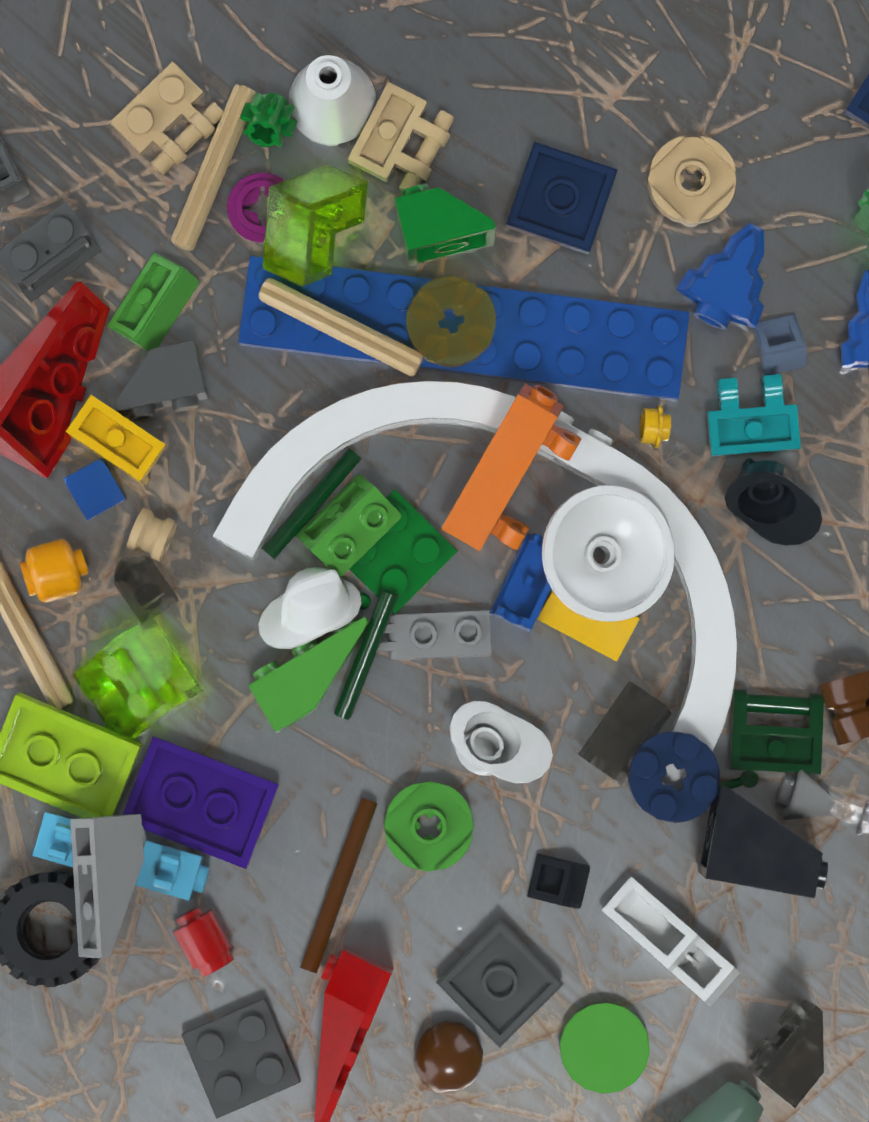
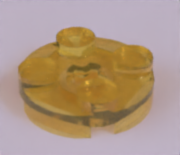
[406,276,496,367]

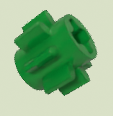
[240,92,298,147]

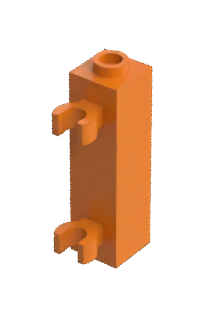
[441,383,581,551]

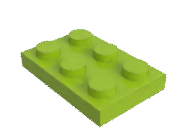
[0,692,143,818]

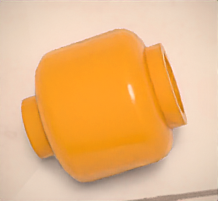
[19,539,89,603]

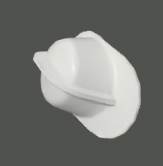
[258,567,362,649]
[449,701,553,783]

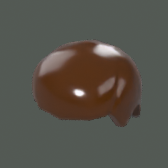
[413,1021,483,1094]

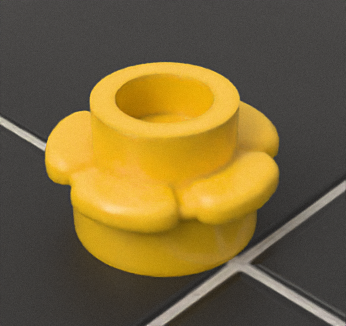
[639,404,671,448]

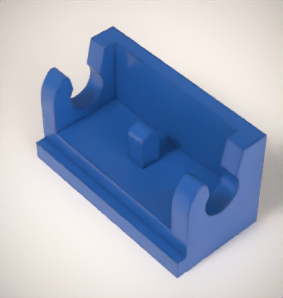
[490,533,551,633]

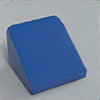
[63,458,127,521]

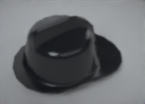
[724,458,822,546]

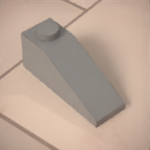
[70,814,146,958]

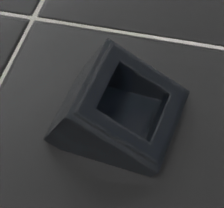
[527,853,590,909]

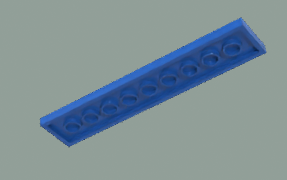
[238,256,690,402]

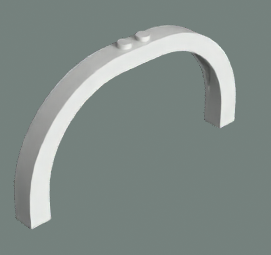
[213,381,737,791]

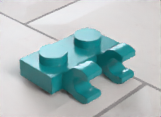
[707,374,801,457]

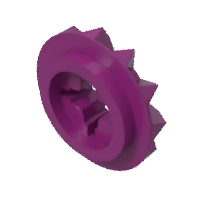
[227,173,298,244]

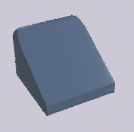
[752,314,807,375]

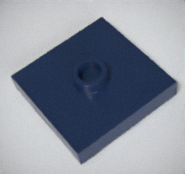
[505,142,618,255]

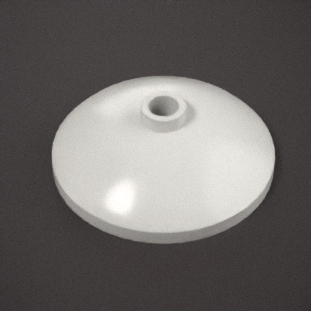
[542,485,675,622]

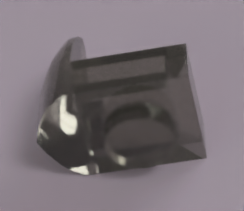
[113,553,179,625]

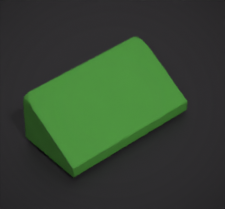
[107,252,199,352]

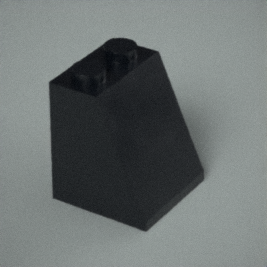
[698,784,828,898]

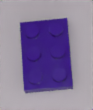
[122,736,279,869]

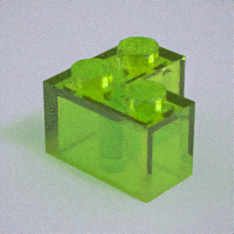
[263,164,368,287]

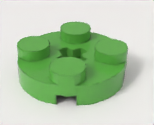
[384,781,474,872]

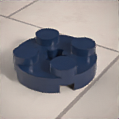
[628,731,720,823]

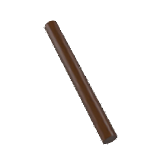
[300,797,378,973]

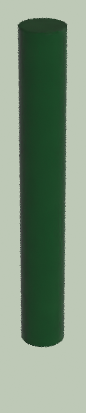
[261,448,362,560]
[334,589,399,720]

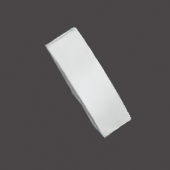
[602,877,740,1007]

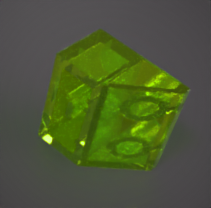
[72,617,203,740]

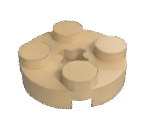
[647,136,736,227]

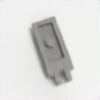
[377,610,492,660]

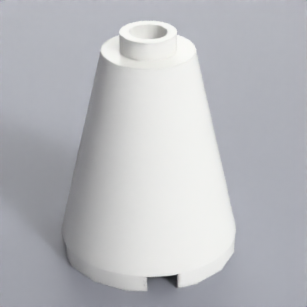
[288,55,376,146]

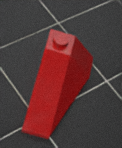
[0,282,110,479]
[314,947,394,1122]

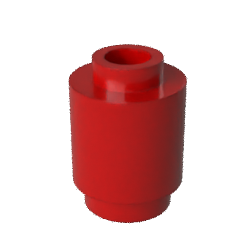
[172,906,234,977]

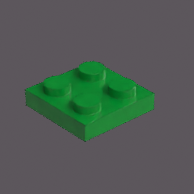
[349,489,458,615]

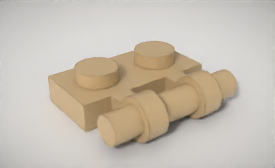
[110,61,223,176]
[347,82,455,190]

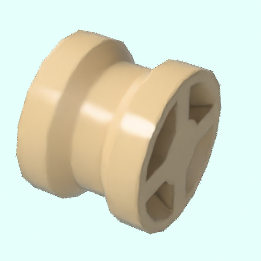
[127,508,177,562]

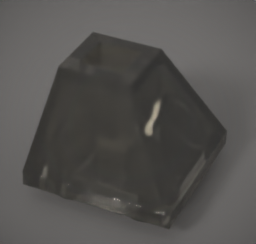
[748,999,824,1108]

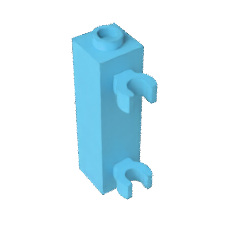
[32,812,210,901]

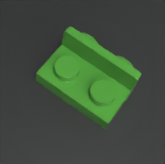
[296,474,401,577]

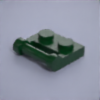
[729,689,824,774]

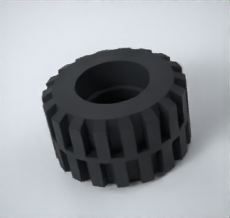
[0,871,101,988]

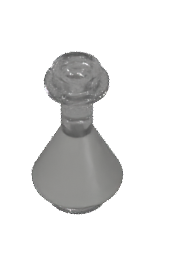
[774,770,869,835]

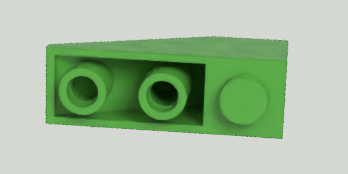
[248,617,369,733]

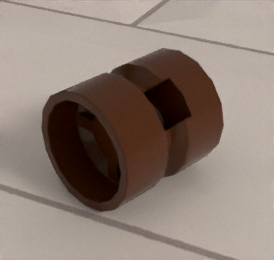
[819,670,869,745]

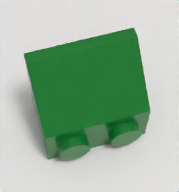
[395,184,496,266]

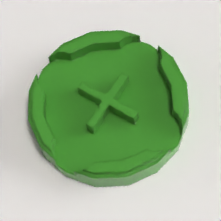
[559,1002,650,1094]

